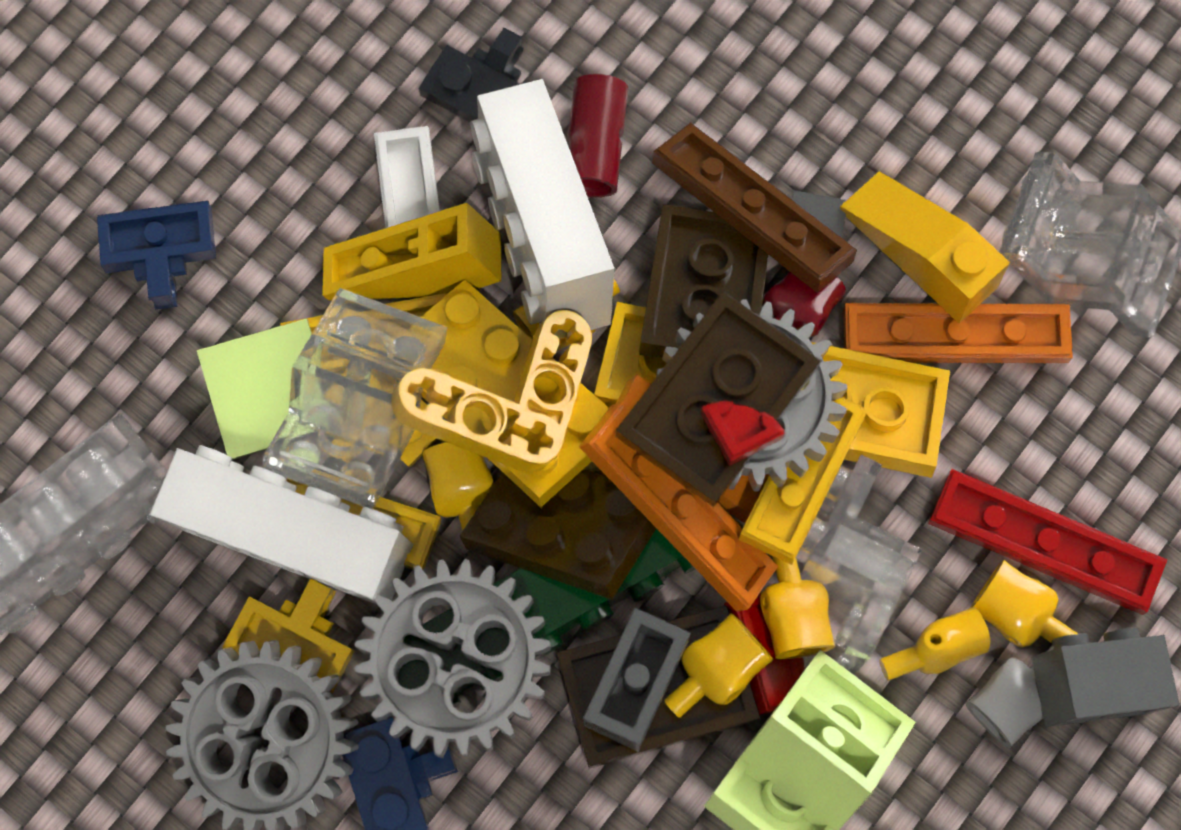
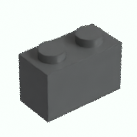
[583,608,690,752]
[1031,628,1180,727]

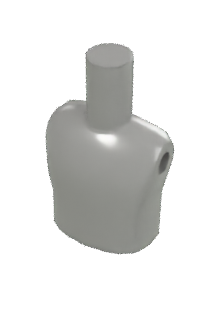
[965,645,1053,748]

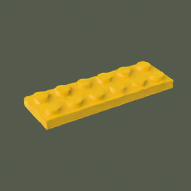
[594,302,950,478]

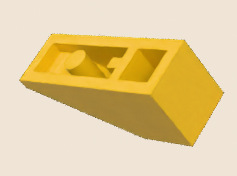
[840,171,1010,323]
[322,203,502,301]

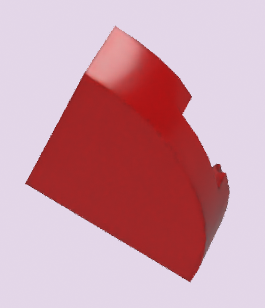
[700,401,786,466]

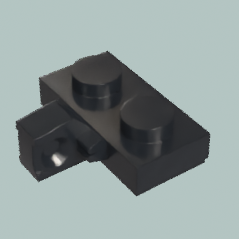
[418,27,524,122]

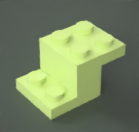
[704,650,916,830]

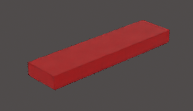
[928,469,1168,615]

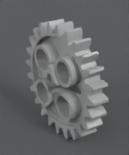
[655,300,847,491]
[354,560,551,758]
[166,640,359,830]

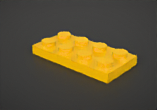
[381,279,609,507]

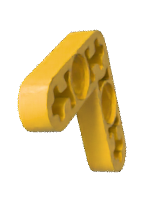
[391,310,592,473]

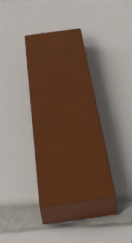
[652,123,857,293]

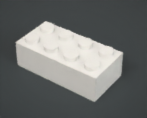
[470,79,614,339]
[150,445,413,605]

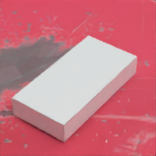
[374,126,440,228]

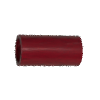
[567,74,628,198]

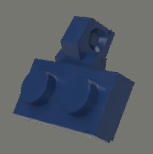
[97,200,216,310]
[342,717,458,830]

